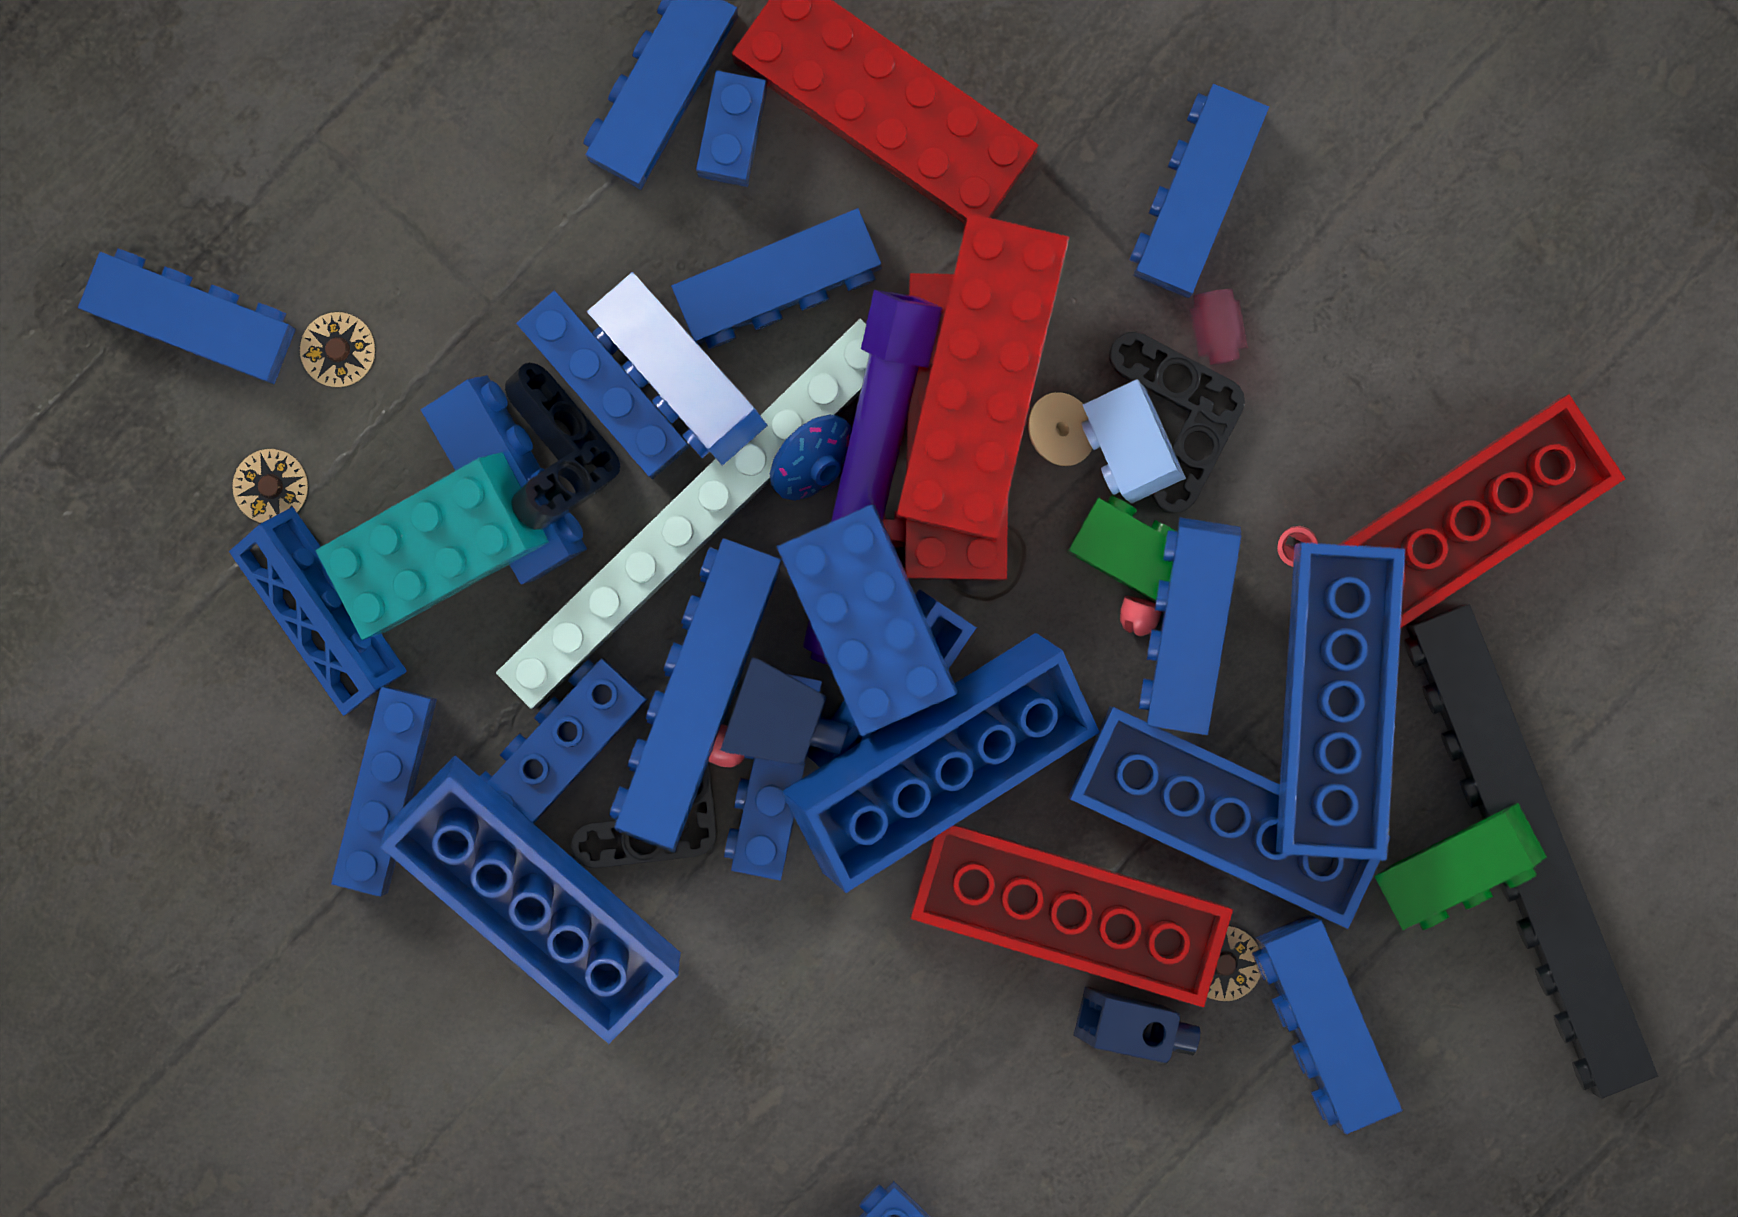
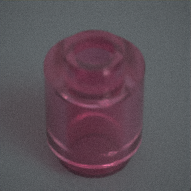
[1190,289,1248,365]

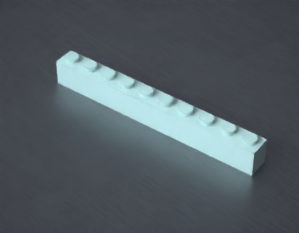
[496,319,869,709]

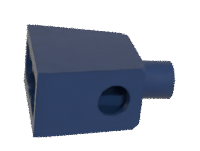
[720,658,849,765]
[1074,986,1200,1063]

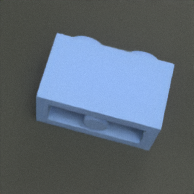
[1081,379,1186,504]

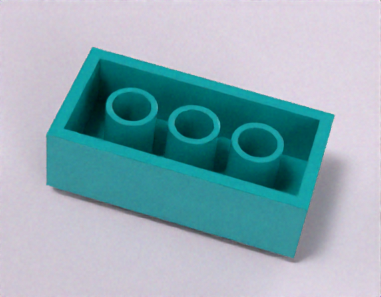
[315,452,549,640]

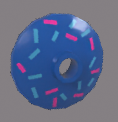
[769,414,852,501]

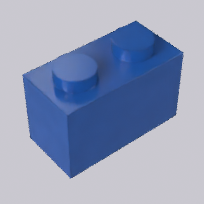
[696,70,767,187]

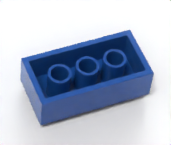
[777,505,958,736]
[1252,914,1402,1135]

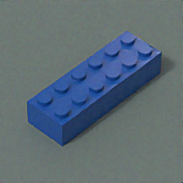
[609,538,781,853]
[1276,543,1405,860]
[782,633,1100,893]
[1067,707,1391,929]
[380,755,681,1044]

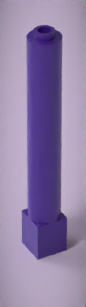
[803,290,942,665]

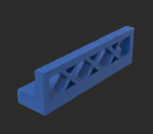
[229,507,407,716]

